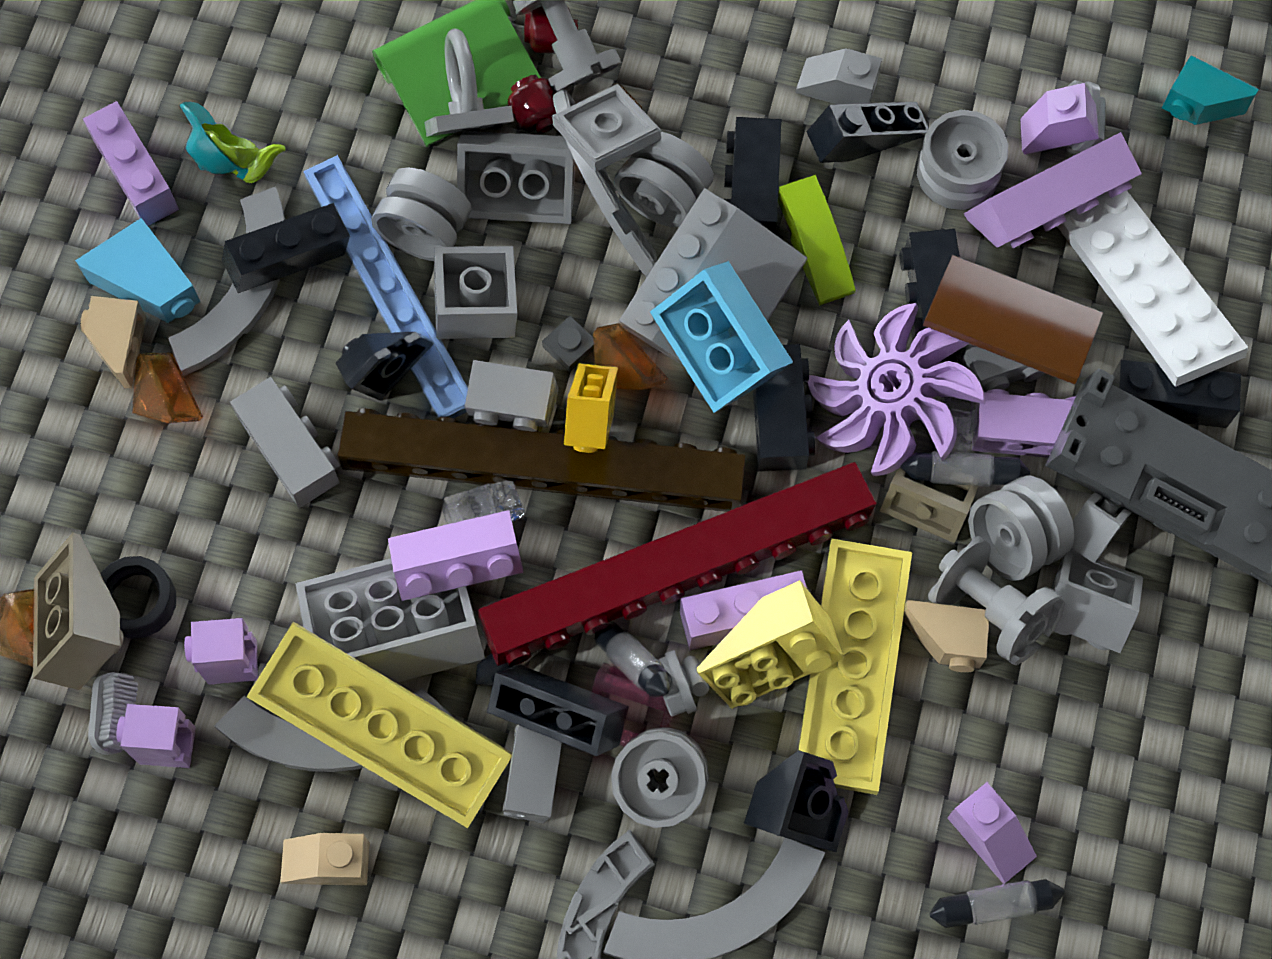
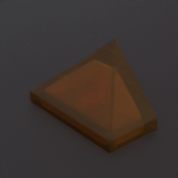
[593,323,668,390]
[132,352,203,423]
[0,589,34,667]

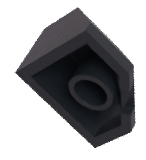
[335,332,434,401]
[744,750,849,852]

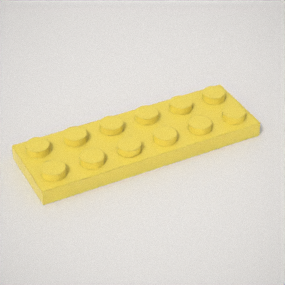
[798,538,912,795]
[247,622,512,828]

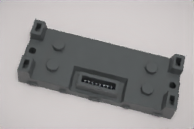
[1045,368,1272,587]

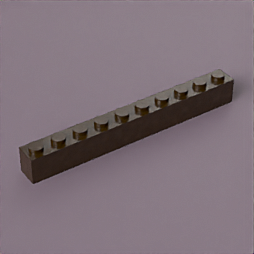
[337,408,746,512]

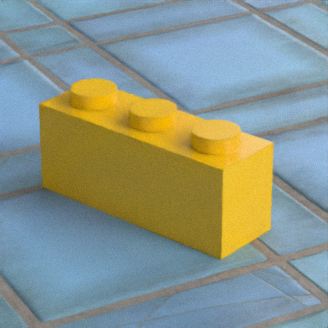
[564,363,618,453]

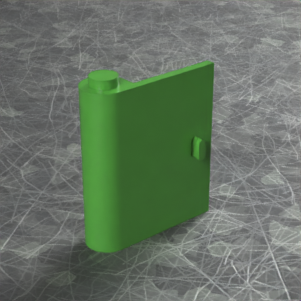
[372,0,541,147]

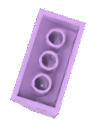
[964,132,1142,248]

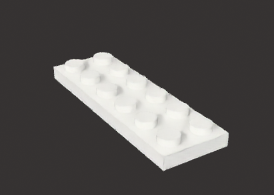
[1057,190,1248,387]

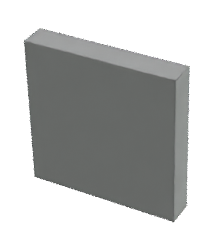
[552,84,661,172]

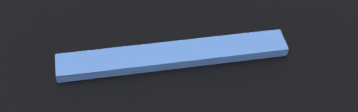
[303,155,468,419]

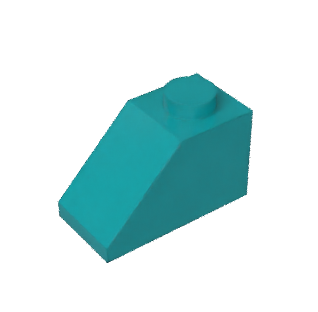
[1162,55,1259,125]

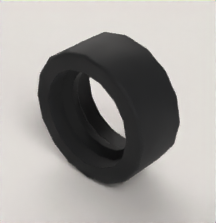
[100,556,176,638]

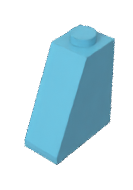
[75,218,200,323]

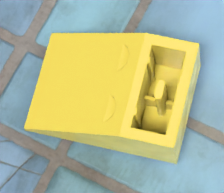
[697,580,844,709]

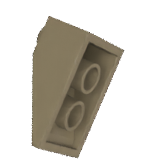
[33,532,123,690]

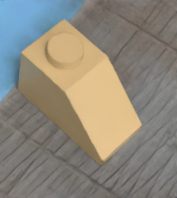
[81,296,147,388]
[903,600,989,672]
[280,833,370,886]

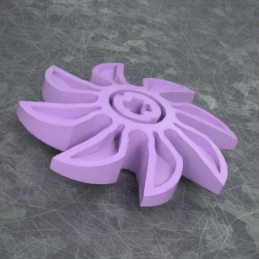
[808,303,985,476]

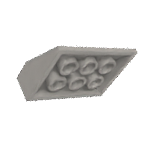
[619,188,807,366]
[295,558,485,683]

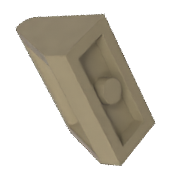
[880,452,981,543]

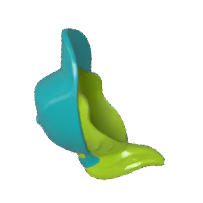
[180,102,286,183]

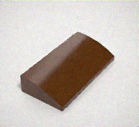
[923,255,1103,385]

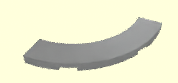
[553,88,657,277]
[168,186,285,376]
[214,687,452,772]
[556,830,655,959]
[603,838,825,959]

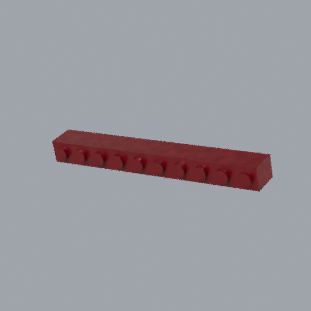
[478,462,876,666]

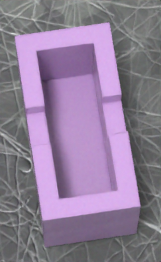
[184,618,258,684]
[116,704,196,768]

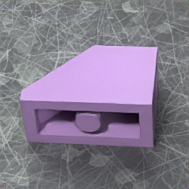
[1021,83,1099,155]
[948,782,1037,884]

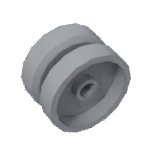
[917,110,1008,210]
[614,132,714,227]
[371,167,471,261]
[968,475,1075,581]
[611,727,709,828]

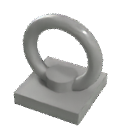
[424,29,514,137]

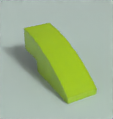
[778,175,856,306]

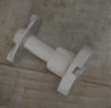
[513,0,622,93]
[928,536,1065,665]

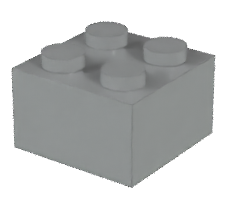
[434,246,517,339]

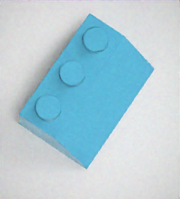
[650,261,793,413]

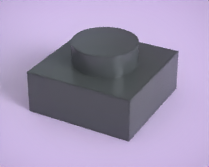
[542,316,598,373]

